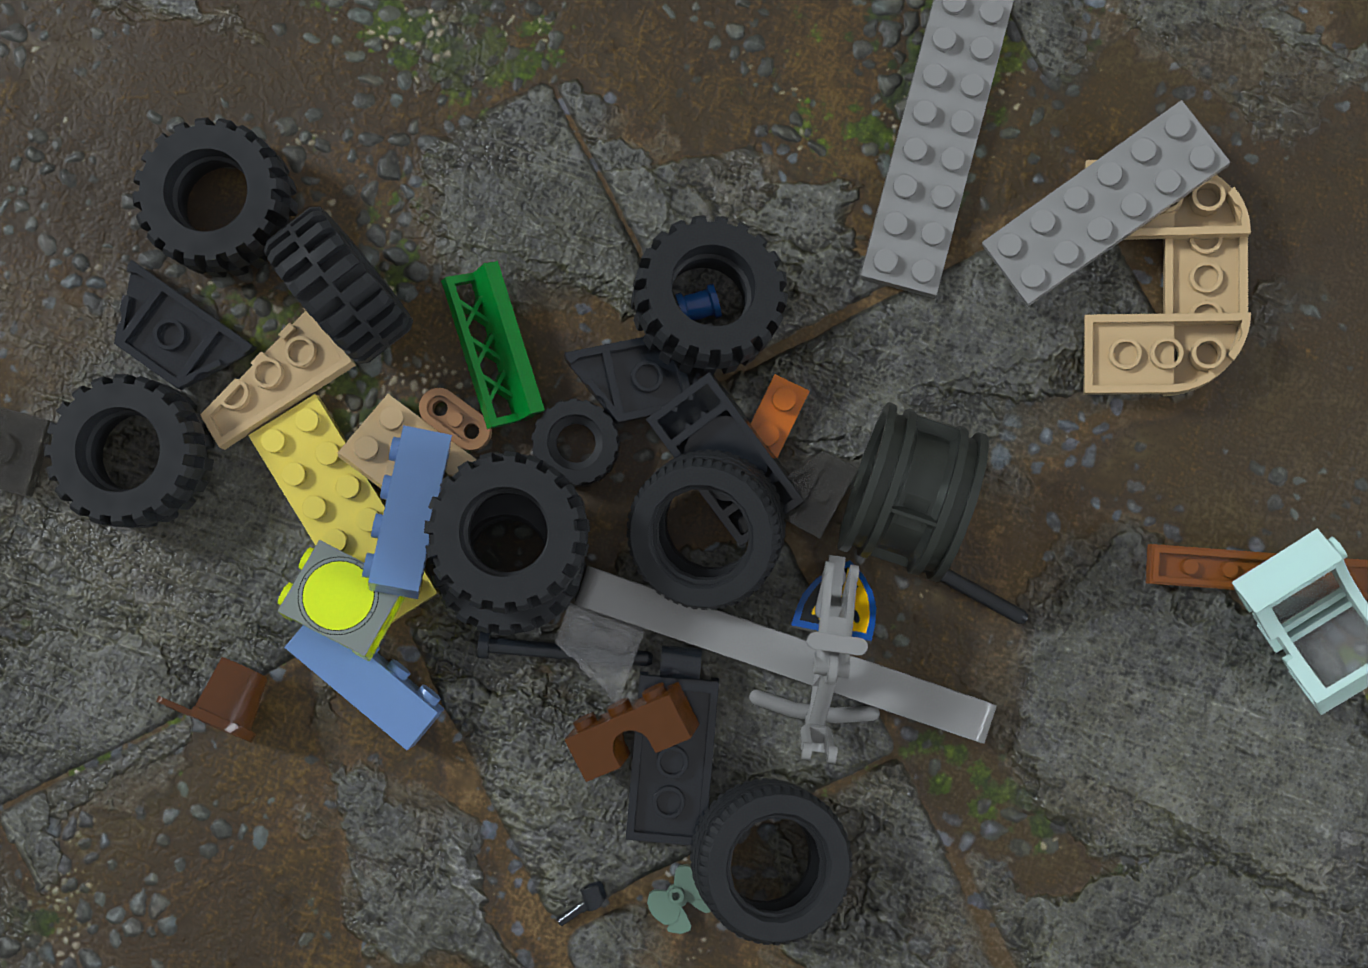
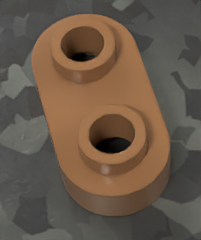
[419,388,492,451]

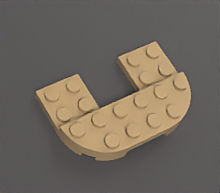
[1083,160,1251,396]

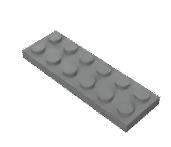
[982,100,1230,307]

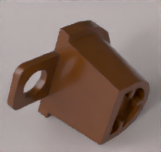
[156,657,268,743]

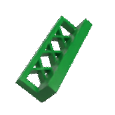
[441,261,545,430]

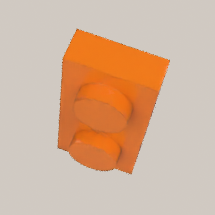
[751,374,810,458]

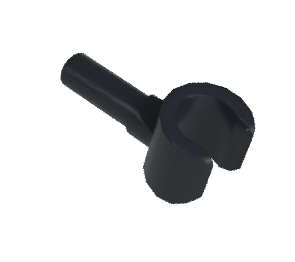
[557,881,606,926]

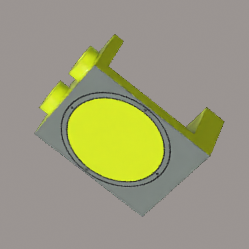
[278,540,406,662]

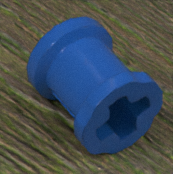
[675,283,722,321]

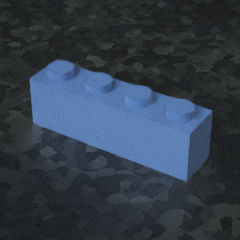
[362,425,452,599]
[284,625,445,750]

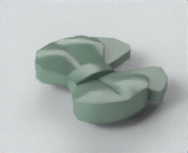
[647,864,710,934]

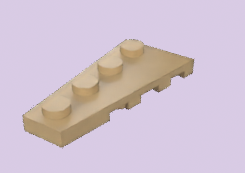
[200,308,356,450]

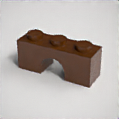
[564,682,700,782]

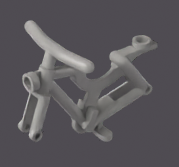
[749,555,880,764]

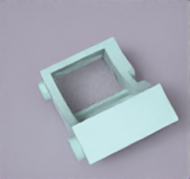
[1232,528,1368,715]

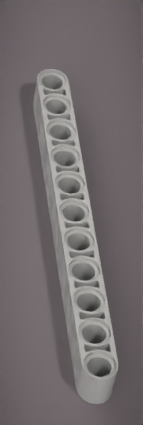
[575,566,997,743]

